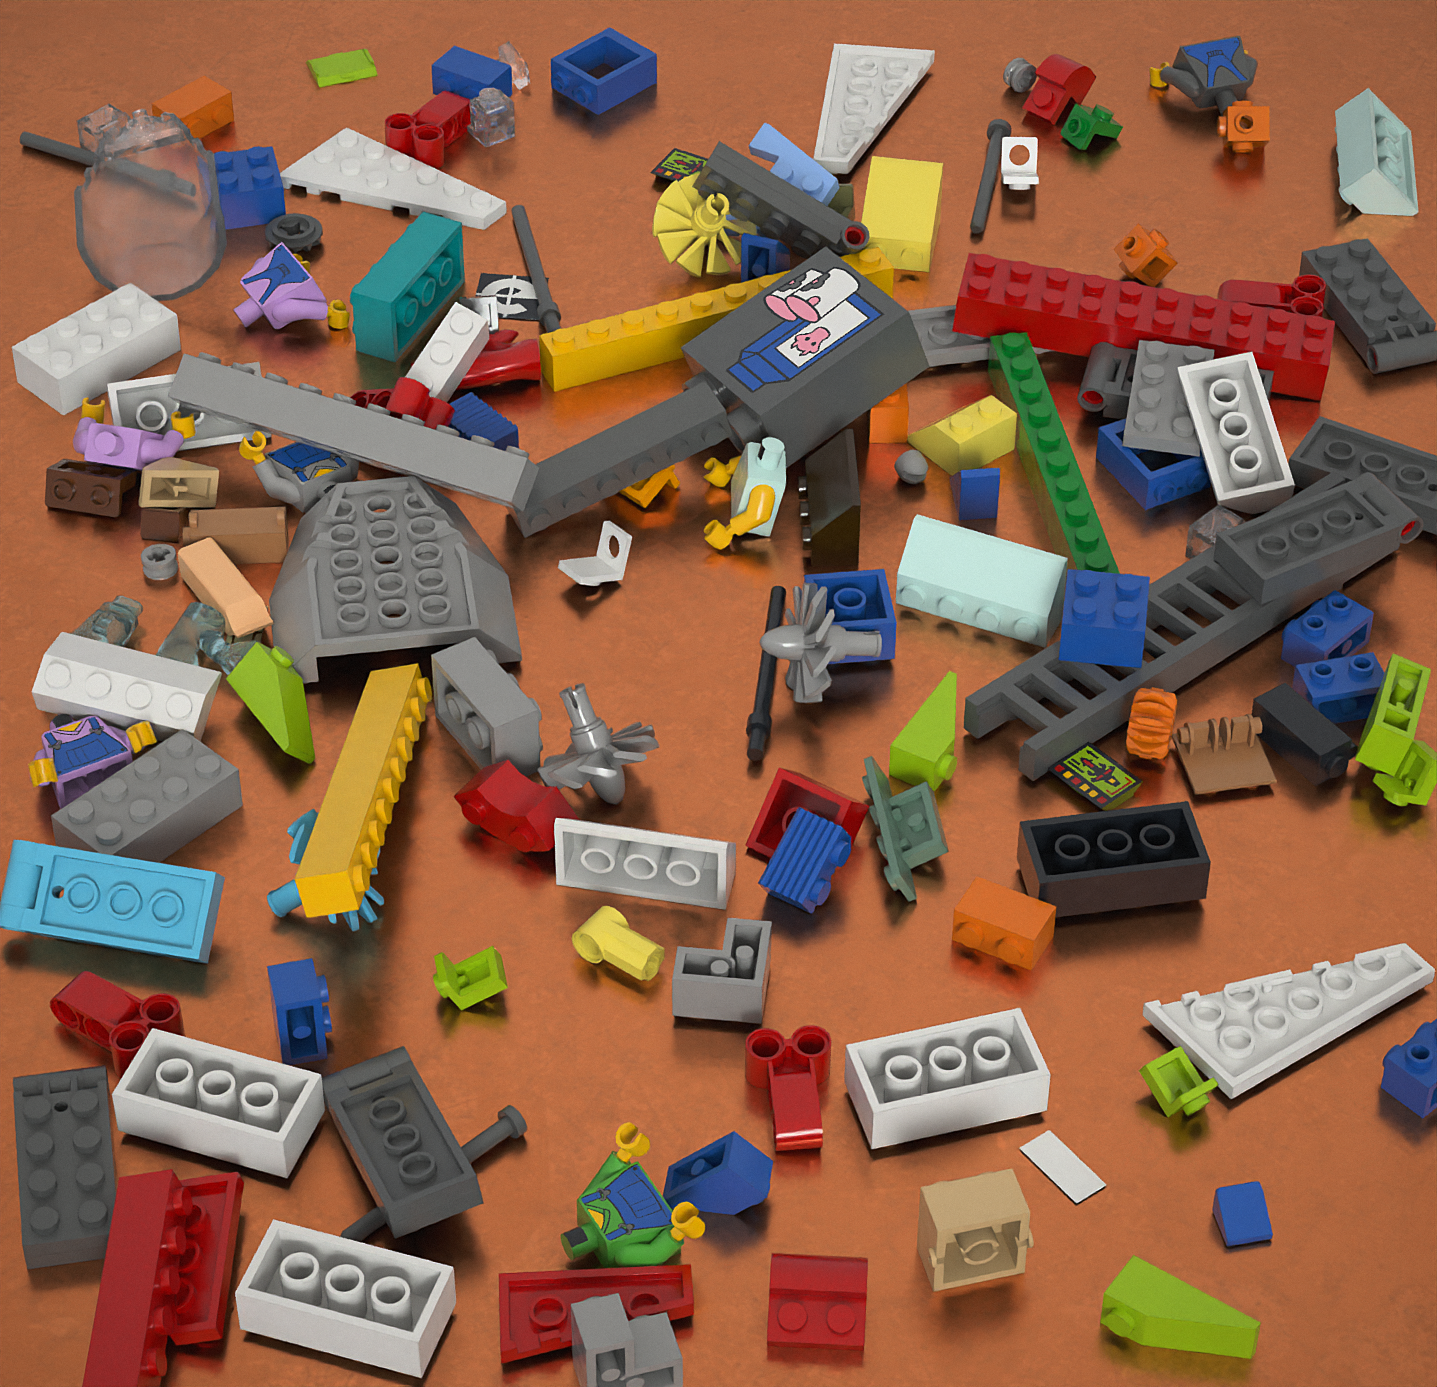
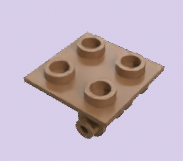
[1172,714,1277,794]

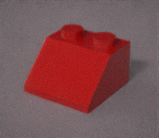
[745,767,870,858]

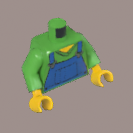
[560,1122,705,1268]

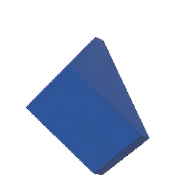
[950,468,1000,520]

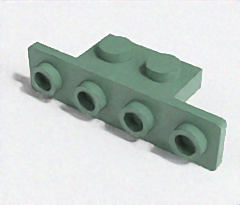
[862,756,949,902]

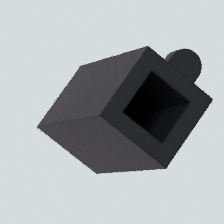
[1251,683,1358,786]

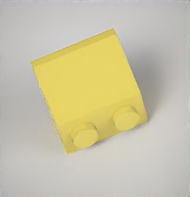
[907,395,1017,476]

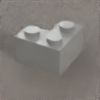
[672,918,772,1024]
[571,1293,683,1387]

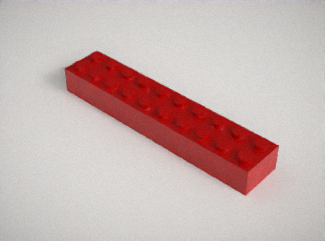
[952,253,1335,401]

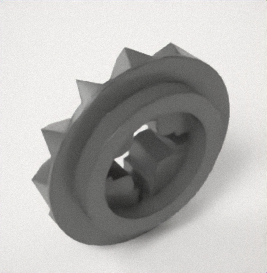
[265,213,323,254]

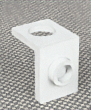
[1001,137,1039,190]
[558,521,632,586]

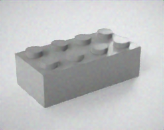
[51,729,243,863]

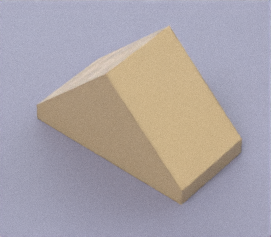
[139,457,219,507]

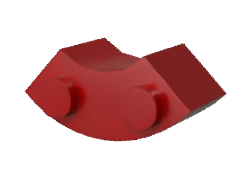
[453,760,579,852]

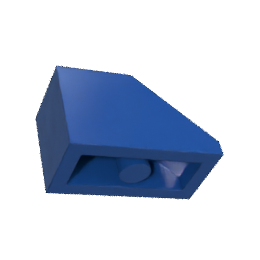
[741,233,790,283]
[663,1131,773,1215]

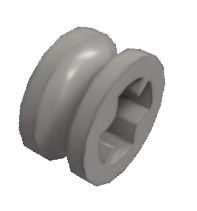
[1003,58,1037,92]
[141,544,179,580]

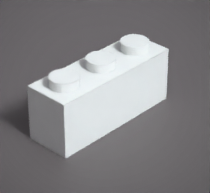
[405,302,489,402]

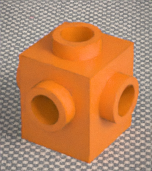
[1217,101,1270,153]
[1113,223,1178,287]

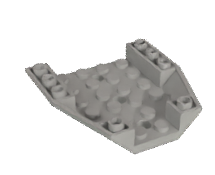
[269,476,522,683]

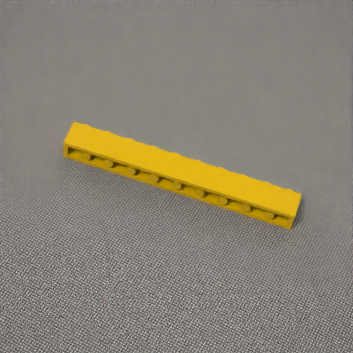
[539,247,894,392]
[294,663,432,918]

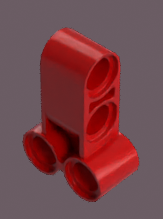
[385,90,479,169]
[1217,274,1326,318]
[350,377,455,430]
[50,971,185,1078]
[745,1025,832,1151]

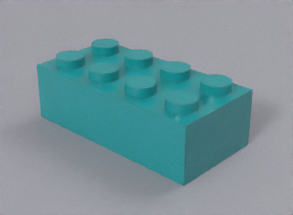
[350,212,465,362]

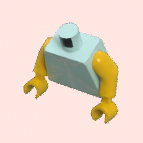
[703,437,786,549]

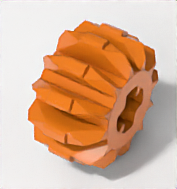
[1126,687,1177,760]

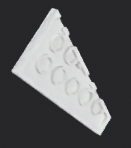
[813,43,935,174]
[280,127,507,230]
[1143,943,1435,1099]

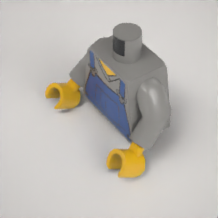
[239,431,359,513]

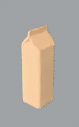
[178,537,274,639]

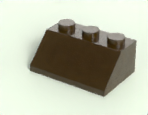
[798,429,861,566]

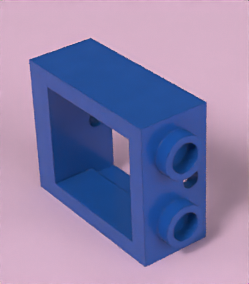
[551,27,657,115]
[1096,418,1211,510]

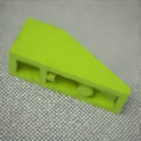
[226,642,315,764]
[1355,653,1431,776]
[889,671,957,792]
[1100,1255,1261,1359]

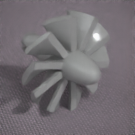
[759,583,882,703]
[537,683,659,804]

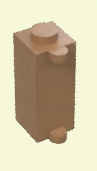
[183,507,289,564]

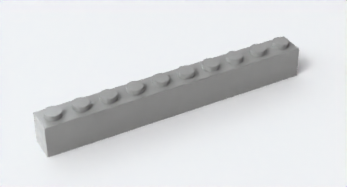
[168,352,539,512]

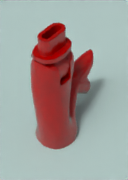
[411,329,541,391]

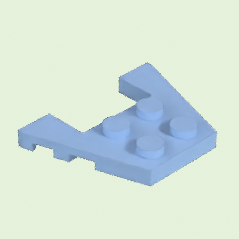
[724,123,840,238]

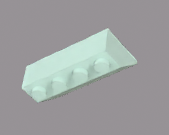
[1335,88,1419,216]
[896,514,1068,648]

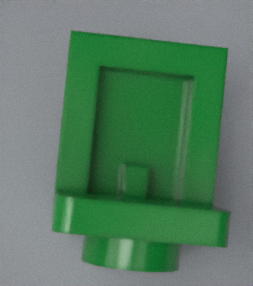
[1061,104,1123,150]

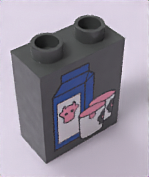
[681,246,930,468]

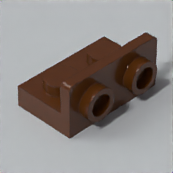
[45,459,137,517]

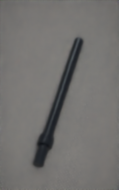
[746,586,787,761]

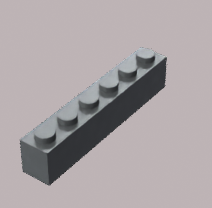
[506,381,732,538]

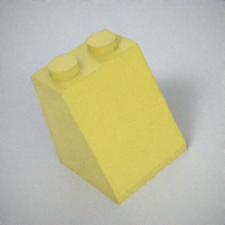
[861,156,943,272]

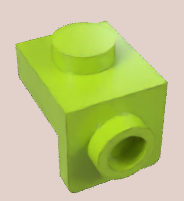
[1373,740,1437,806]
[433,946,508,1011]
[1139,1046,1219,1117]

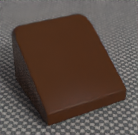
[140,507,191,542]

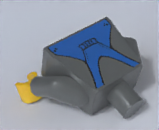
[1149,36,1258,116]

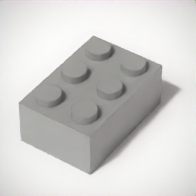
[431,637,543,777]

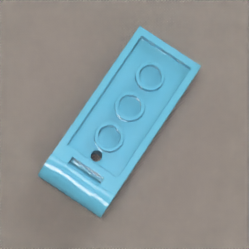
[0,840,225,964]

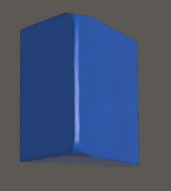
[1212,1181,1273,1246]

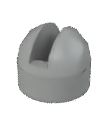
[894,450,928,484]

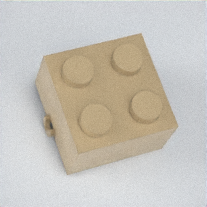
[917,1168,1034,1292]

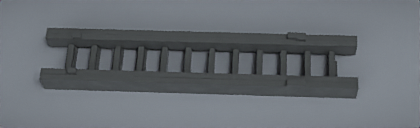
[963,471,1400,781]

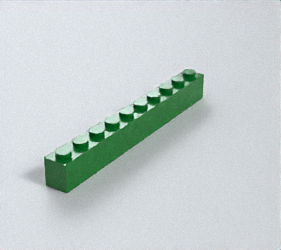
[988,332,1120,580]

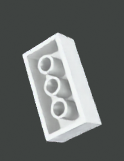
[12,283,181,416]
[844,1008,1051,1149]
[112,1028,325,1178]
[235,1219,456,1378]

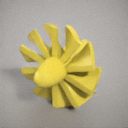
[652,173,757,277]

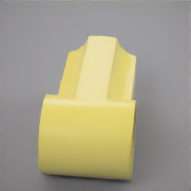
[571,906,665,982]

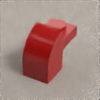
[1022,54,1096,125]

